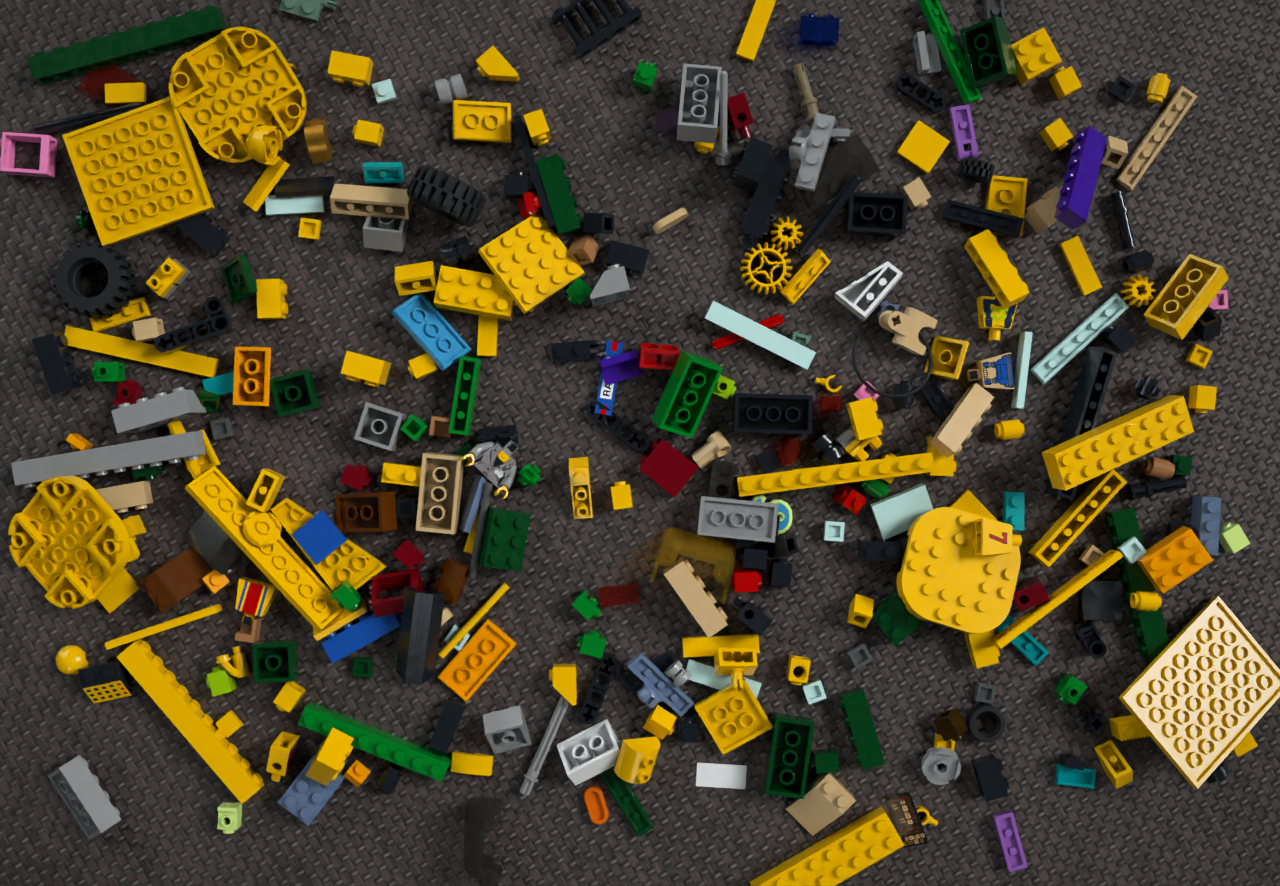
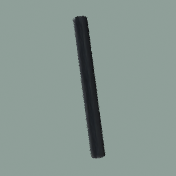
[33,102,145,135]

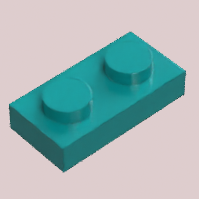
[363,162,404,183]
[1003,492,1025,531]

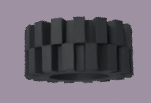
[957,158,995,184]

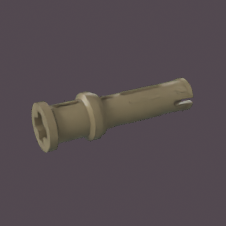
[792,63,819,123]

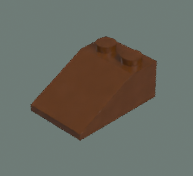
[335,491,397,533]
[139,546,212,613]

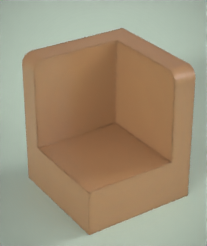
[568,233,599,266]
[429,416,452,438]
[235,616,262,643]

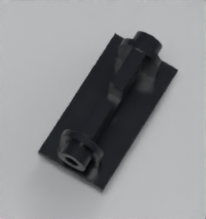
[478,424,518,446]

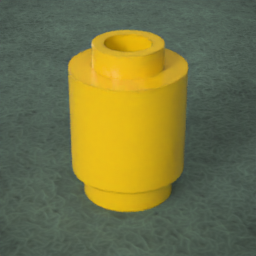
[1146,73,1171,104]
[994,419,1025,440]
[1130,591,1162,611]

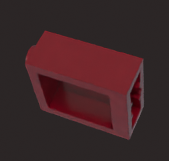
[369,568,423,617]

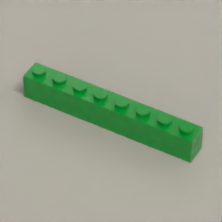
[298,702,452,782]

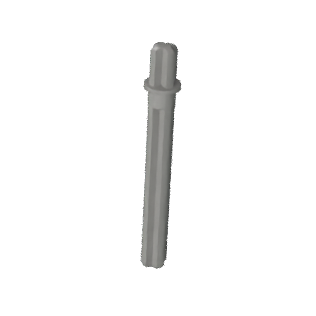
[520,696,569,796]

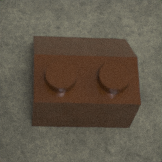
[434,558,470,605]

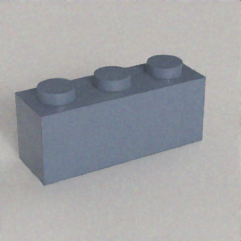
[1191,496,1221,555]

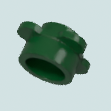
[76,210,94,231]

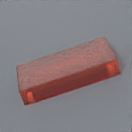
[599,583,639,607]

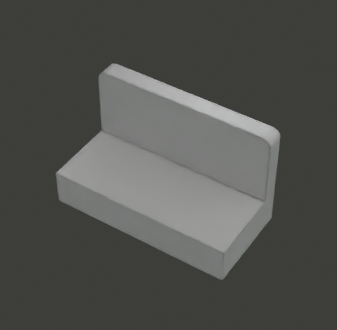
[913,31,941,75]

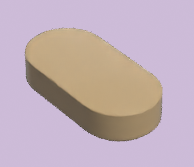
[653,208,689,234]

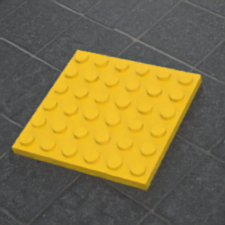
[62,97,214,246]

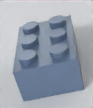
[278,751,346,826]

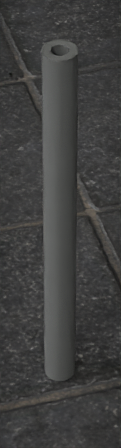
[468,482,493,578]

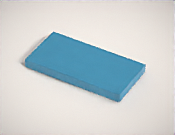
[392,293,471,371]

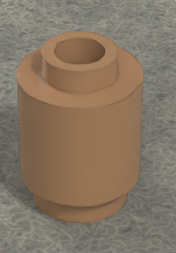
[1143,457,1175,479]

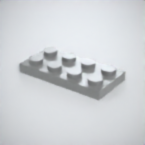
[697,496,779,543]

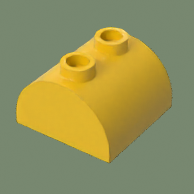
[614,736,660,784]

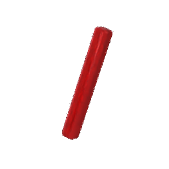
[712,314,784,350]

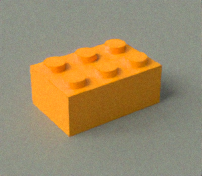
[1136,526,1213,594]

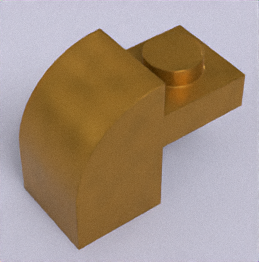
[304,118,332,164]

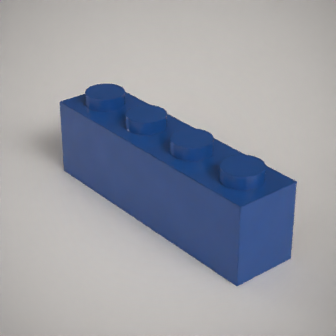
[321,612,402,664]

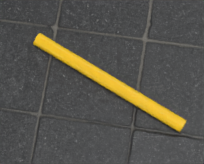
[438,583,510,659]

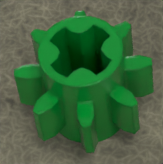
[518,463,541,487]

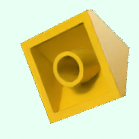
[924,336,969,381]

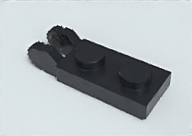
[551,340,606,363]

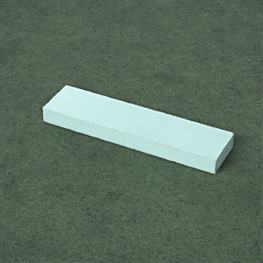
[1011,331,1033,409]
[685,659,762,698]

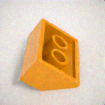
[233,347,271,406]

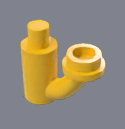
[216,645,250,678]

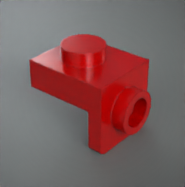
[518,192,541,219]
[832,484,867,515]

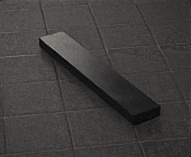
[513,114,556,229]

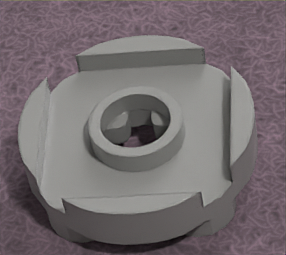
[921,747,961,785]

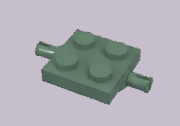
[279,0,337,22]

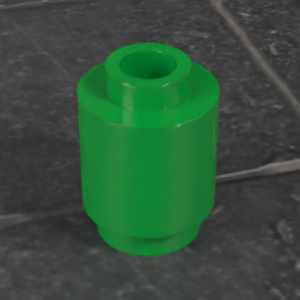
[860,479,890,500]

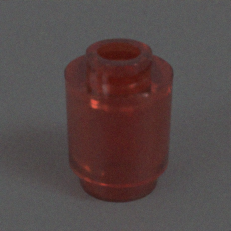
[778,437,801,466]

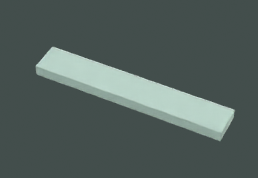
[1030,293,1129,384]
[705,301,816,370]

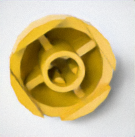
[246,125,283,166]

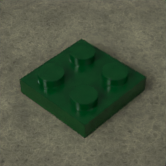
[221,254,258,304]

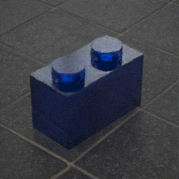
[797,14,840,47]

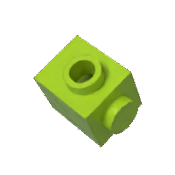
[712,375,737,400]
[206,665,237,697]

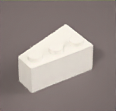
[834,261,903,322]

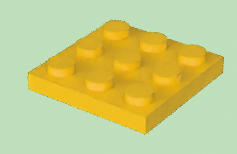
[694,678,773,755]

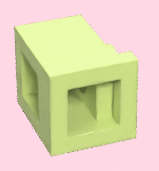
[217,802,242,834]

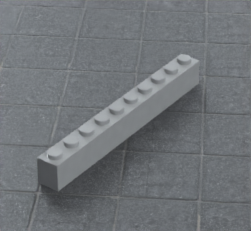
[11,431,206,488]

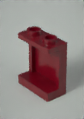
[638,439,699,497]

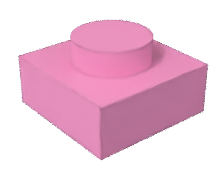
[1206,290,1228,310]
[853,381,879,400]

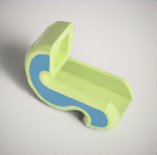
[749,495,793,534]

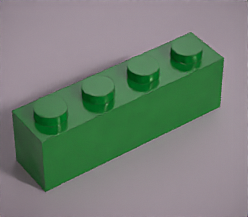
[448,356,482,436]

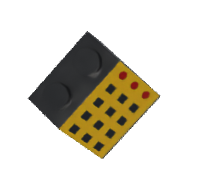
[78,659,133,704]

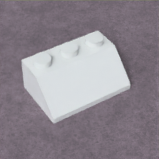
[557,719,621,786]

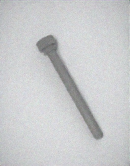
[715,71,731,165]

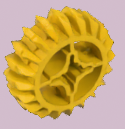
[740,242,792,295]

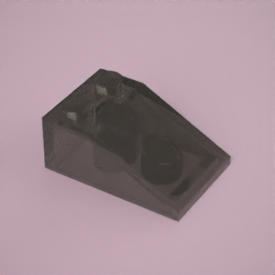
[184,511,245,575]

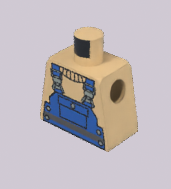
[967,353,1015,390]

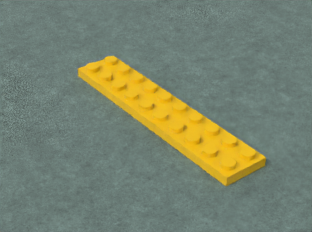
[185,465,345,632]

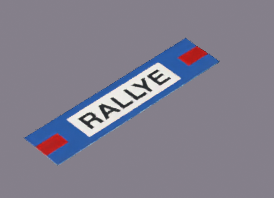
[594,341,624,416]

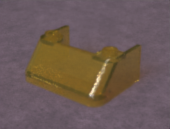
[649,527,736,604]

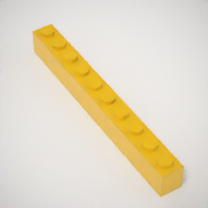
[737,452,935,497]
[117,639,265,804]

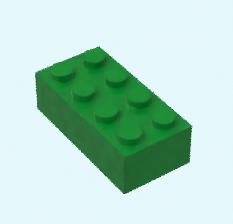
[651,350,723,438]

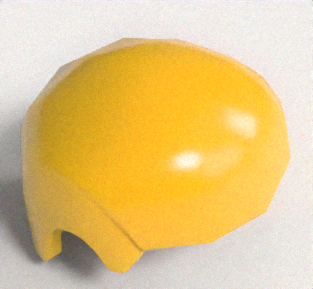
[56,645,88,675]

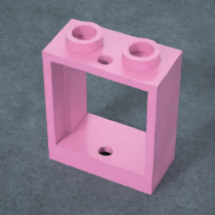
[0,132,57,178]

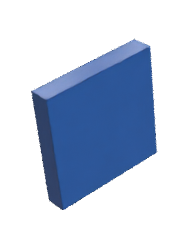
[292,510,348,565]

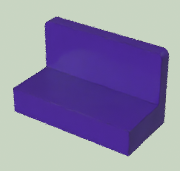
[599,350,642,386]

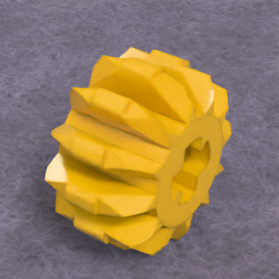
[770,217,803,250]
[1121,275,1156,308]

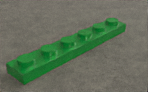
[918,0,982,105]

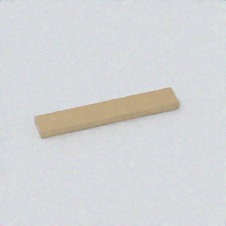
[1114,86,1198,191]

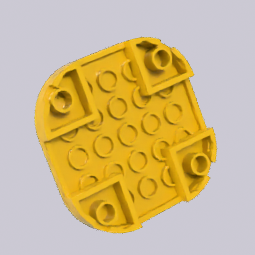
[169,27,307,163]
[8,475,130,609]
[897,507,1021,634]

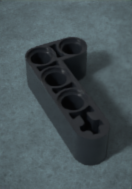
[154,296,232,354]

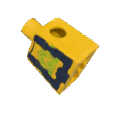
[977,296,1018,341]

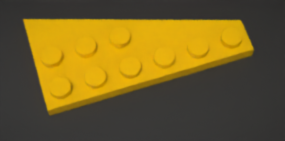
[271,498,387,590]

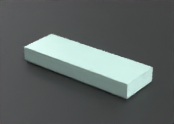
[265,195,325,216]

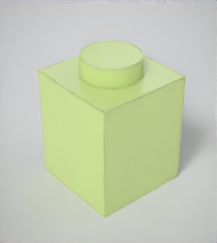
[1219,522,1250,553]

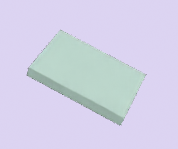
[870,483,933,540]

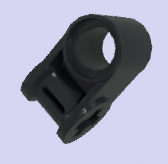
[1072,620,1107,658]

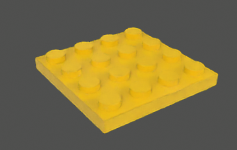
[478,214,585,314]

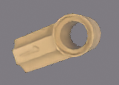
[691,431,731,469]

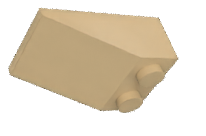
[785,773,856,836]

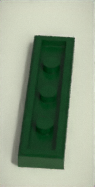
[600,766,654,837]

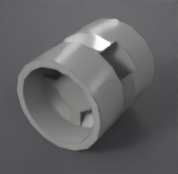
[435,73,468,105]

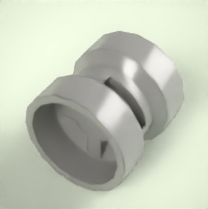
[664,660,691,687]

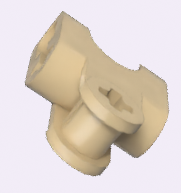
[878,307,938,355]

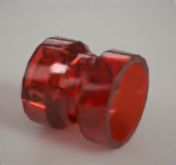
[819,393,842,413]

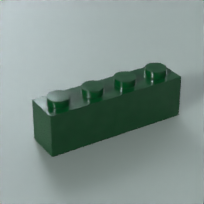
[536,153,583,237]
[837,687,885,770]

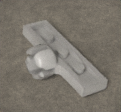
[789,113,836,192]

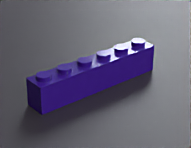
[1054,126,1107,230]

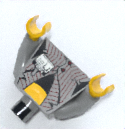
[460,440,518,500]

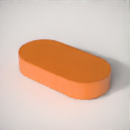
[584,786,609,825]

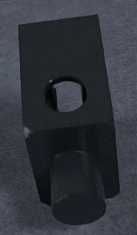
[730,597,773,636]

